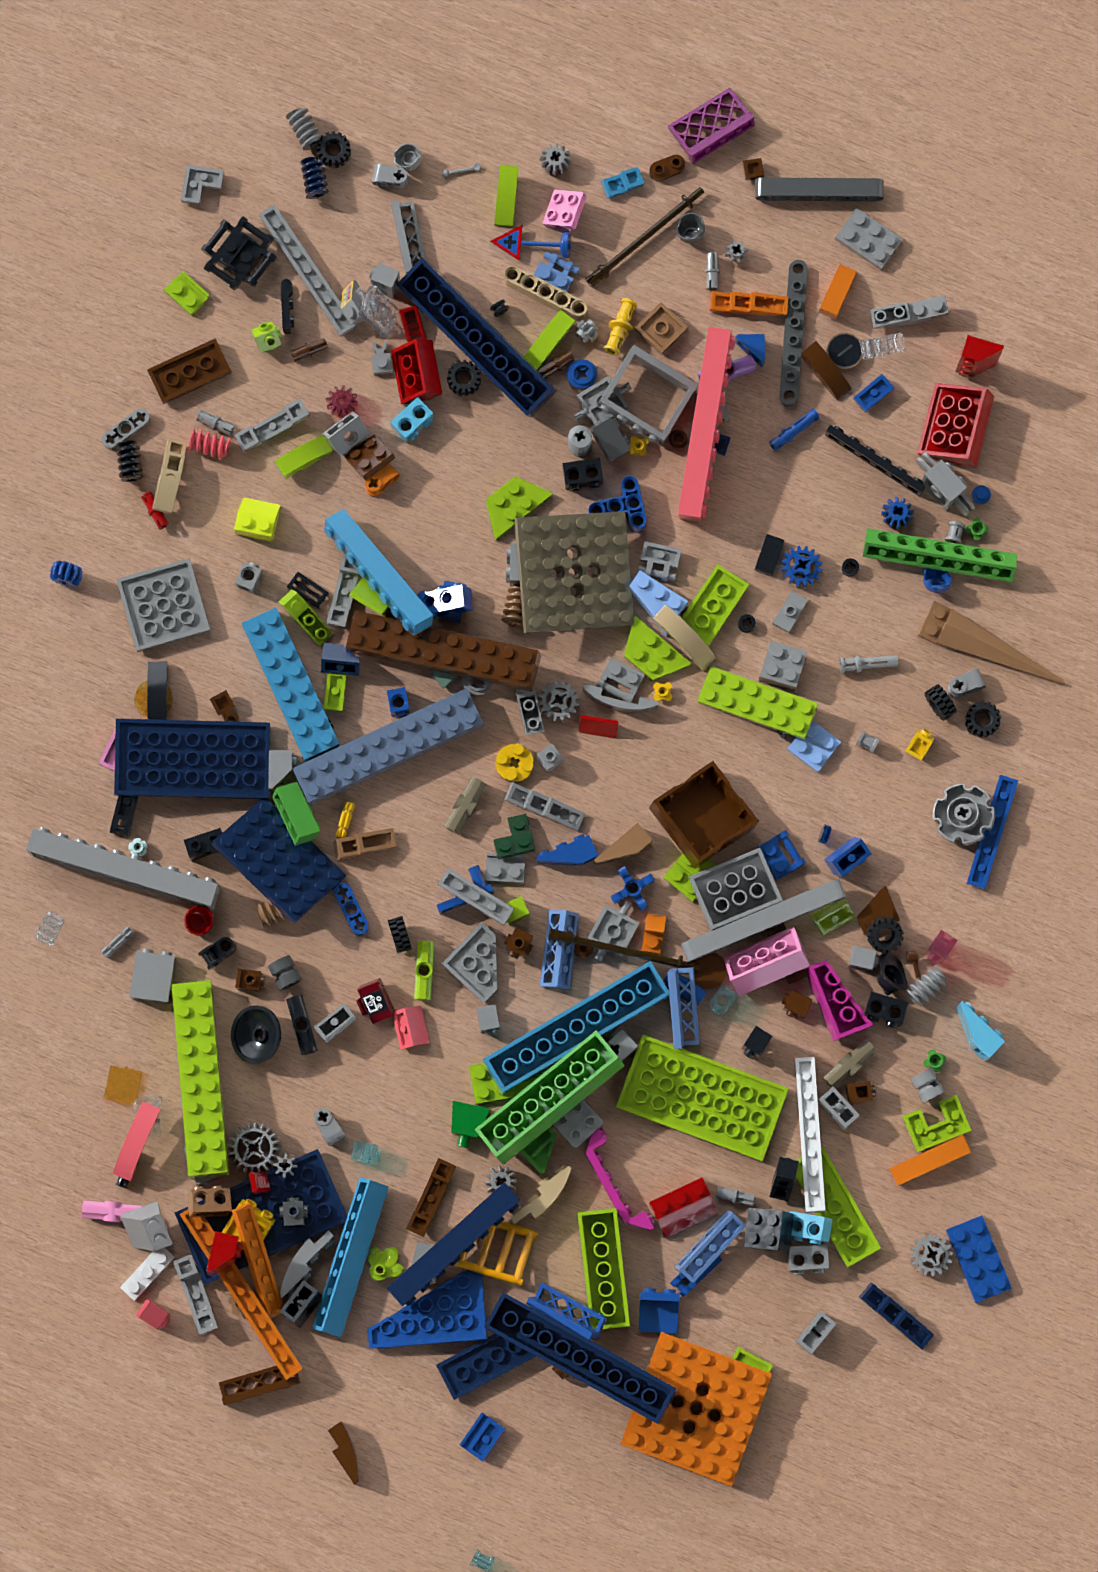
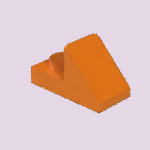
[641,913,666,954]

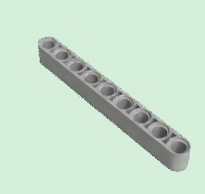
[681,879,847,962]

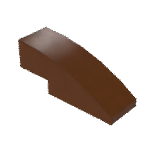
[801,341,851,400]
[328,1421,358,1485]

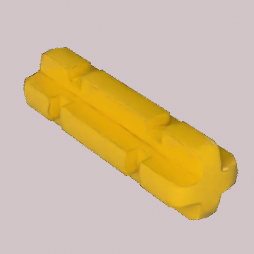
[336,801,355,838]

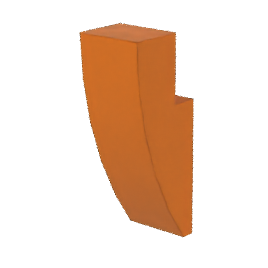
[819,264,857,320]

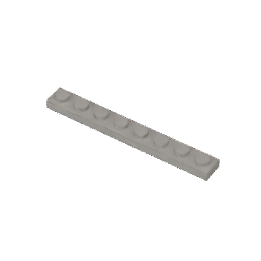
[259,204,356,337]

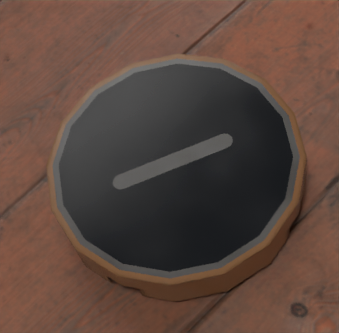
[826,332,864,370]

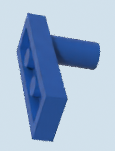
[437,865,494,914]

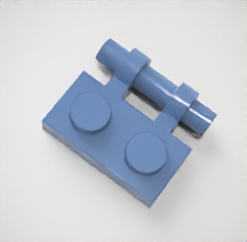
[534,251,580,292]

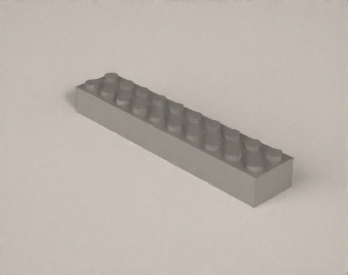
[26,827,221,911]

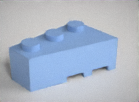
[629,571,688,636]

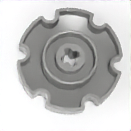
[933,783,995,845]

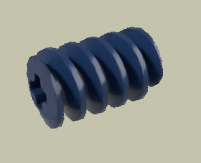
[300,157,329,199]

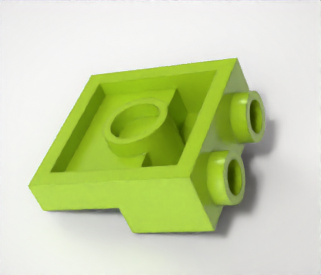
[663,854,716,903]

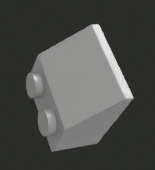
[120,1201,173,1251]

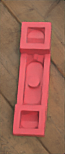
[113,1101,161,1181]

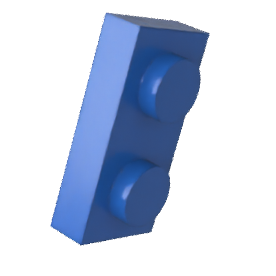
[853,374,894,413]

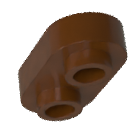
[649,155,685,182]

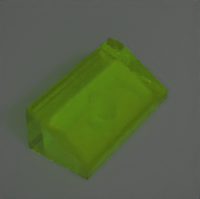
[811,898,855,936]

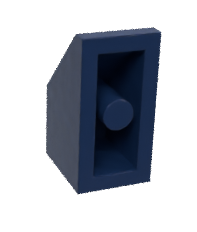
[321,643,360,676]

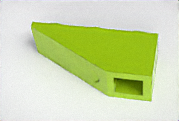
[278,589,334,646]

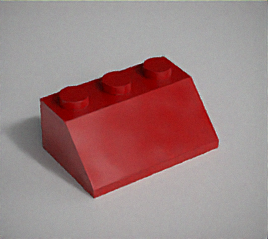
[955,335,1004,378]
[391,338,442,404]
[649,1177,718,1239]
[206,1231,243,1277]

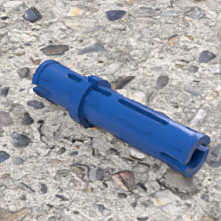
[769,408,820,451]

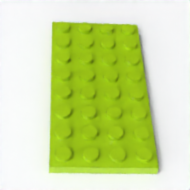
[616,1035,789,1162]

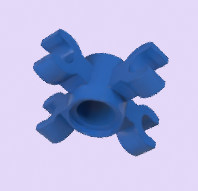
[611,866,655,911]

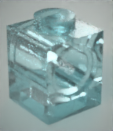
[709,984,739,1016]
[351,1140,381,1165]

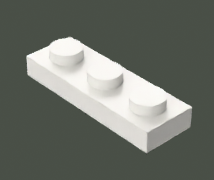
[120,1247,175,1301]

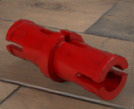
[141,491,169,530]

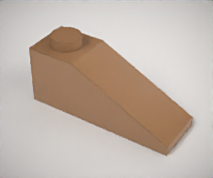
[594,823,653,865]

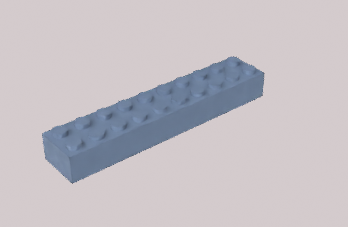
[292,688,483,806]

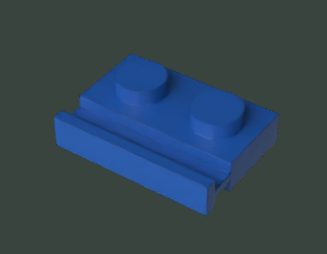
[460,1412,505,1462]

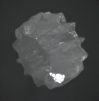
[36,912,64,945]

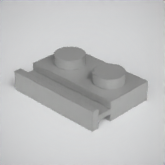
[485,853,525,884]

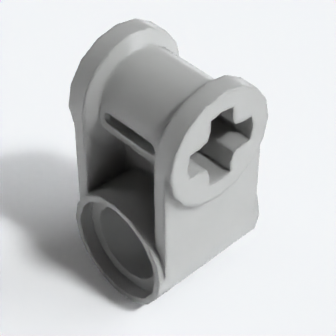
[372,164,409,189]
[947,668,986,698]
[314,1108,346,1146]

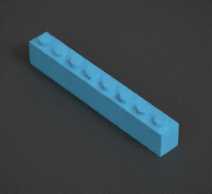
[324,509,433,636]
[312,1178,389,1337]

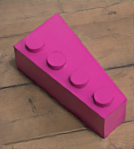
[804,960,873,1042]

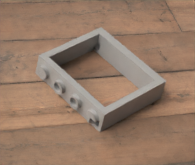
[597,345,698,445]

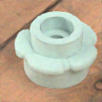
[129,838,148,856]

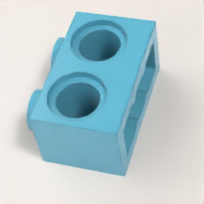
[390,397,434,443]
[789,1211,833,1245]

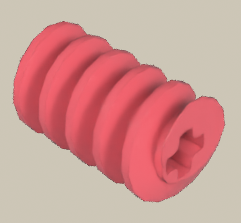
[189,428,231,460]

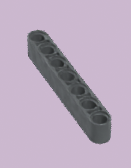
[755,177,884,202]

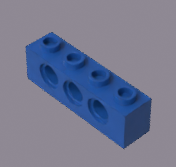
[396,583,473,620]

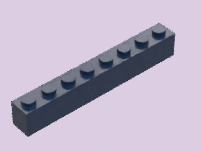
[386,1183,520,1307]

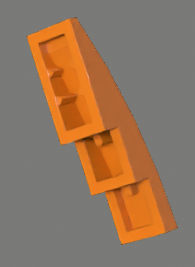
[709,291,789,316]
[889,1135,972,1186]

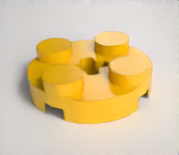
[496,744,534,783]

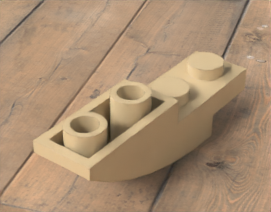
[152,438,187,514]
[510,1165,571,1225]

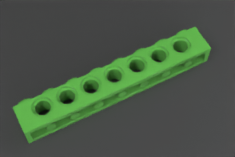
[862,528,1017,583]

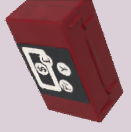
[356,978,395,1024]

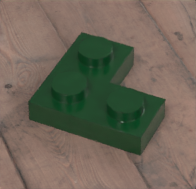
[493,814,535,860]

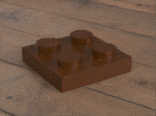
[344,434,395,481]

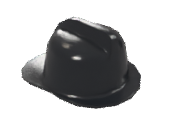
[877,952,908,996]

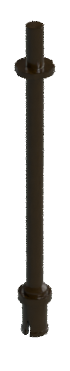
[585,187,704,288]
[548,928,700,972]

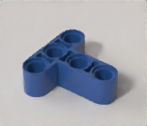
[588,476,647,533]

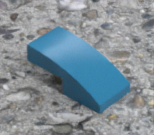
[601,167,645,199]

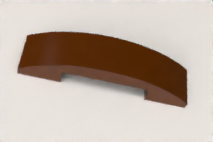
[406,1158,456,1237]

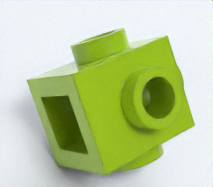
[251,321,283,353]

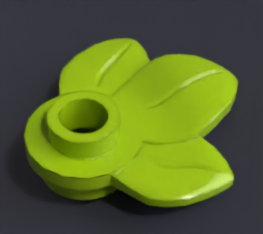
[367,1246,404,1281]

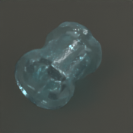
[470,1549,495,1572]

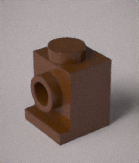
[235,968,265,992]
[846,1081,876,1105]

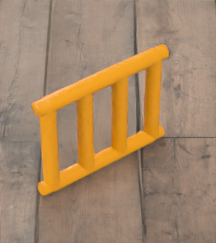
[455,1211,538,1286]

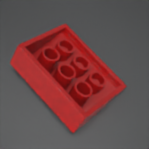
[917,383,994,467]

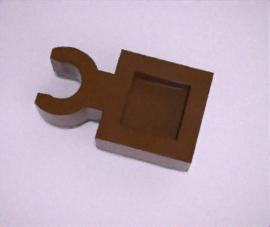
[210,690,239,721]

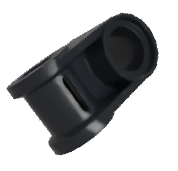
[198,937,236,970]

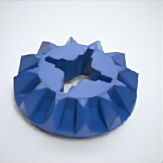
[567,359,597,389]

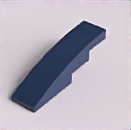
[859,1282,934,1350]

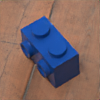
[824,837,872,877]

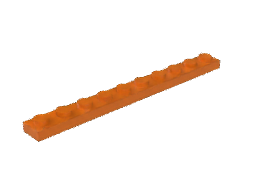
[180,1209,303,1380]

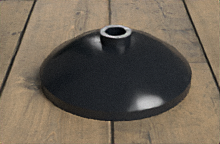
[231,1005,281,1064]

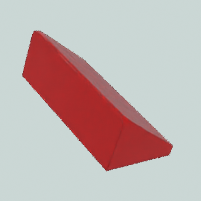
[579,715,618,738]

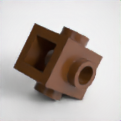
[504,927,533,959]

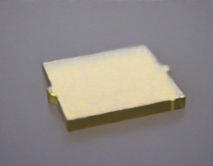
[103,1065,142,1105]

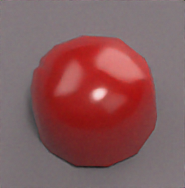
[184,905,214,936]

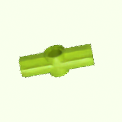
[414,941,434,1001]

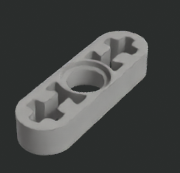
[102,409,150,450]

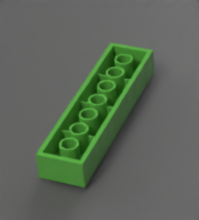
[475,1030,625,1165]

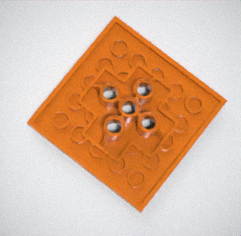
[620,1332,772,1487]

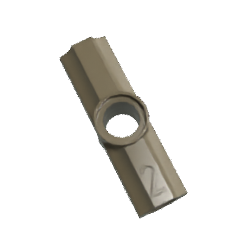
[444,776,487,835]
[823,1039,877,1089]

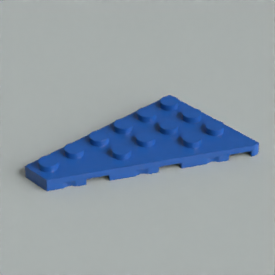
[368,1263,487,1349]

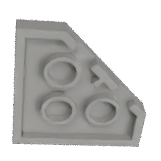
[442,922,497,1004]

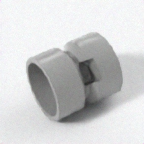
[910,1068,945,1103]

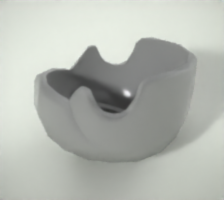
[393,143,422,172]

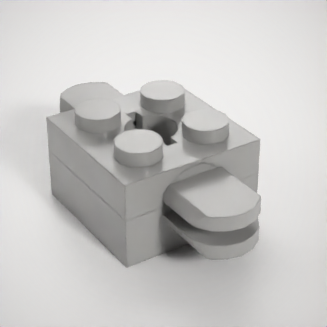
[916,452,975,516]

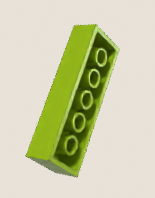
[577,1208,630,1330]

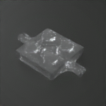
[355,285,403,338]

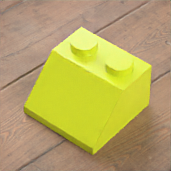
[234,498,281,542]

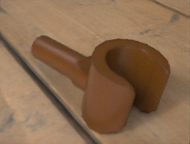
[906,951,921,978]

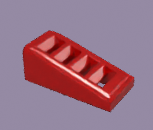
[398,305,426,342]
[249,1172,271,1195]

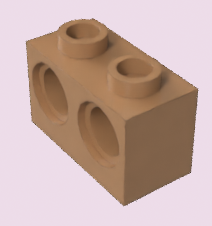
[187,1186,232,1218]

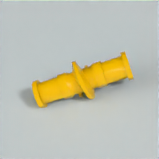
[604,298,638,356]

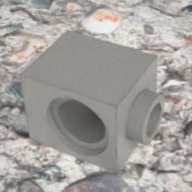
[235,562,263,594]
[537,744,563,774]
[848,946,879,972]
[477,1004,500,1035]

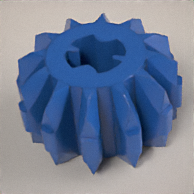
[881,497,914,529]
[50,560,83,587]

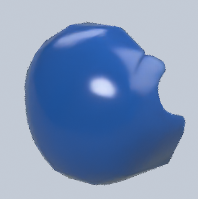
[923,568,952,593]

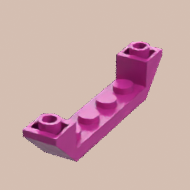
[586,1127,655,1231]

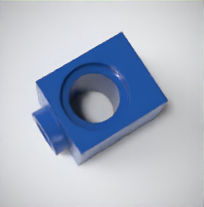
[387,687,410,718]

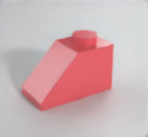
[136,1299,170,1330]

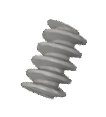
[286,108,322,150]
[568,425,592,457]
[904,965,947,1007]

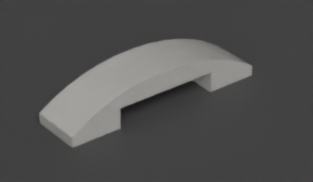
[234,398,309,452]
[327,553,359,628]
[583,684,658,713]
[173,1254,218,1335]

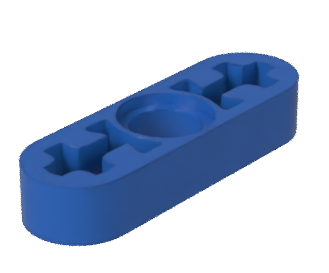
[334,883,369,936]

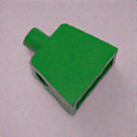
[451,1101,490,1148]

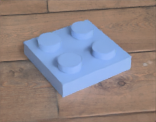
[787,721,841,773]

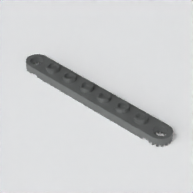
[779,260,808,406]

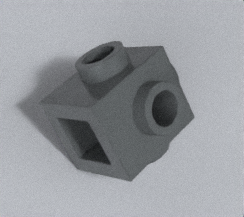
[280,1198,308,1227]

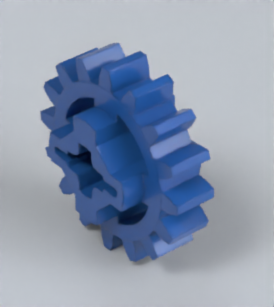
[781,546,823,587]

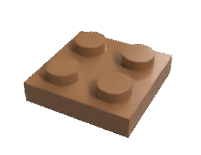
[635,302,688,355]

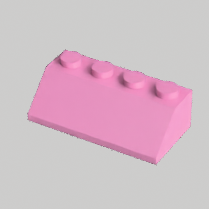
[724,926,810,996]

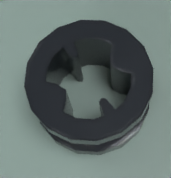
[490,299,509,317]
[841,558,859,577]
[738,614,756,633]

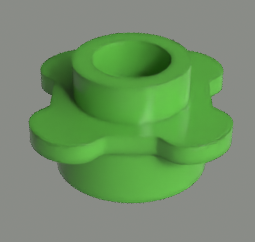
[966,518,989,541]
[923,1049,946,1072]

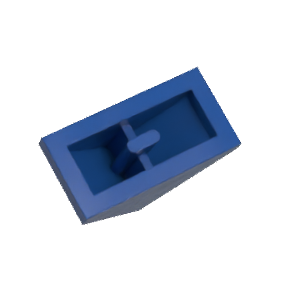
[735,334,765,368]

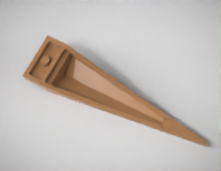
[917,601,1065,684]

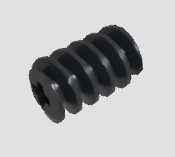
[116,440,143,482]

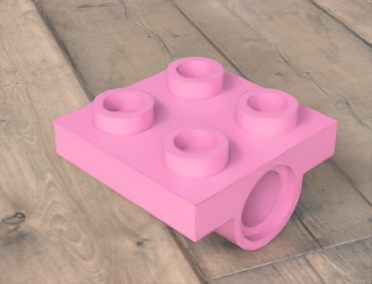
[542,190,587,233]

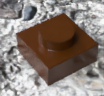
[743,158,764,181]

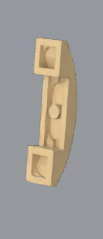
[653,605,716,671]

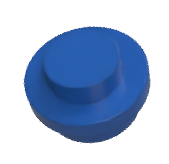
[972,485,991,504]

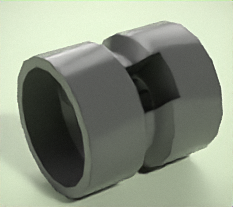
[268,955,302,991]

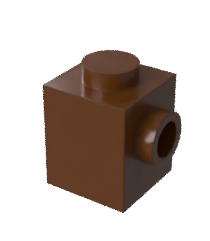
[781,990,813,1019]

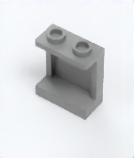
[129,949,177,1004]

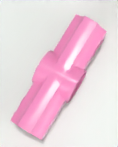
[82,1201,143,1223]

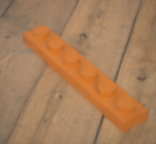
[232,1203,283,1319]

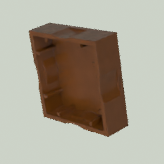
[649,761,759,869]

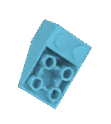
[956,1001,1005,1062]

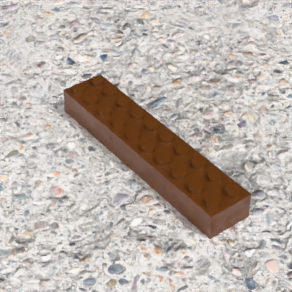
[346,610,542,692]

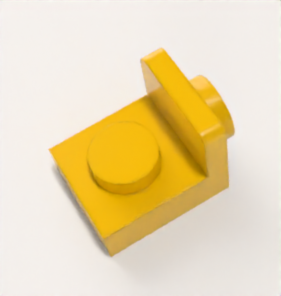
[905,728,935,761]

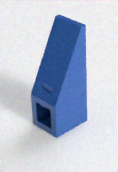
[536,834,598,866]

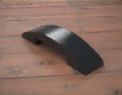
[147,661,168,720]

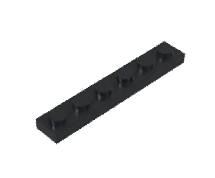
[825,425,925,497]

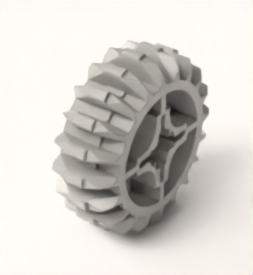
[228,1122,281,1174]

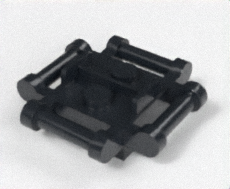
[201,216,277,291]

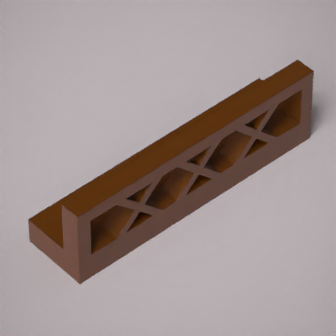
[219,1366,301,1405]

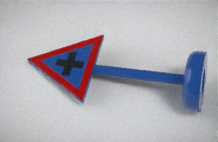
[490,224,571,261]

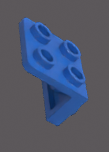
[638,1288,680,1334]

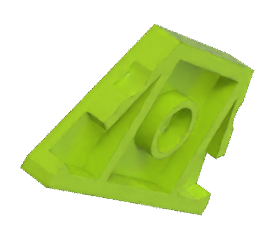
[486,476,553,540]
[624,616,691,681]

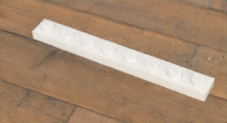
[795,1057,825,1213]

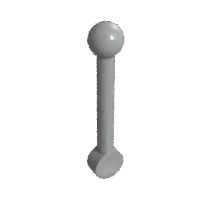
[442,164,480,177]

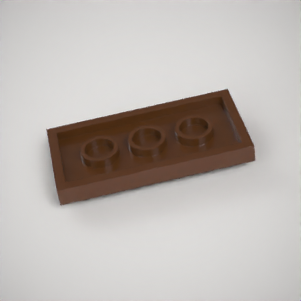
[147,338,232,404]

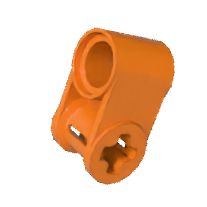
[365,463,400,497]

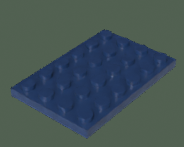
[211,799,347,924]

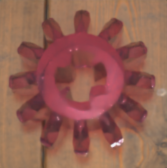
[326,385,358,418]

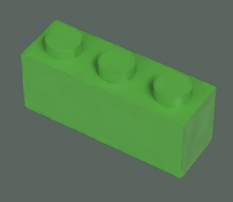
[272,782,320,846]

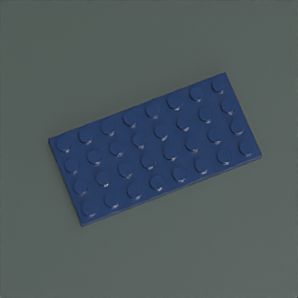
[114,718,270,799]
[174,1149,347,1285]

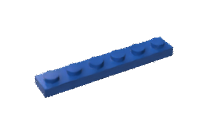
[966,775,1019,890]

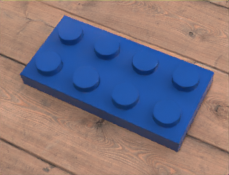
[946,1216,1012,1303]

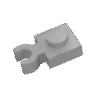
[371,341,392,375]

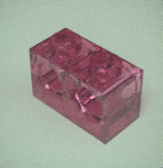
[925,930,958,964]

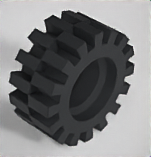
[317,131,351,168]
[447,360,481,396]
[924,684,957,721]
[965,701,1001,738]
[388,916,412,954]
[866,916,904,954]

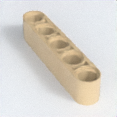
[504,266,587,321]

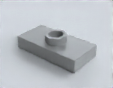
[772,591,808,633]

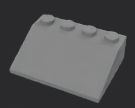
[689,848,783,931]

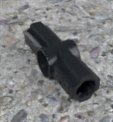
[286,995,318,1056]

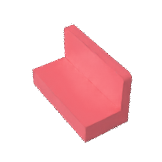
[393,1006,430,1050]

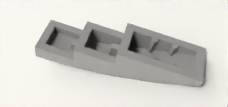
[504,782,585,831]

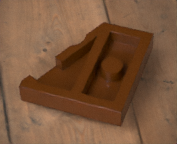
[857,886,900,935]

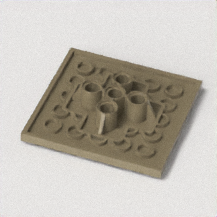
[515,511,634,633]

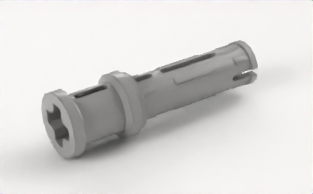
[839,655,898,674]

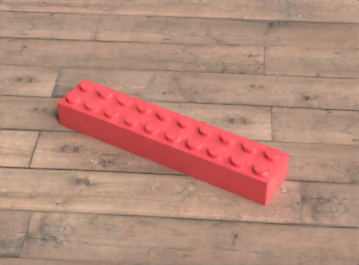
[678,327,735,522]

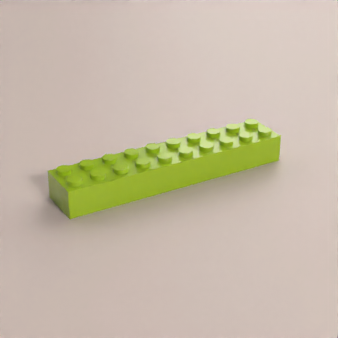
[172,980,230,1180]

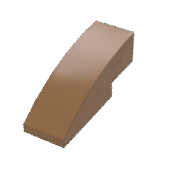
[333,828,397,861]

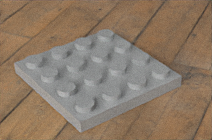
[116,558,211,652]

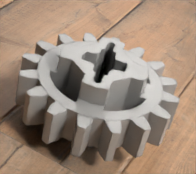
[538,680,579,722]
[910,1233,953,1276]

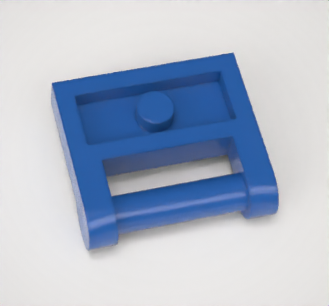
[757,830,806,881]

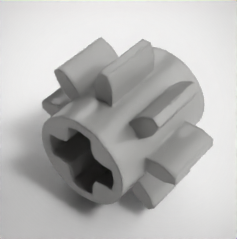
[725,240,748,265]
[576,320,599,343]
[273,1153,298,1178]

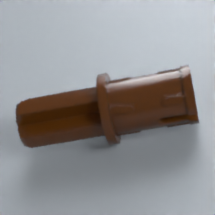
[290,338,328,362]
[539,350,575,378]

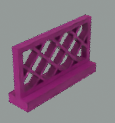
[668,88,755,164]

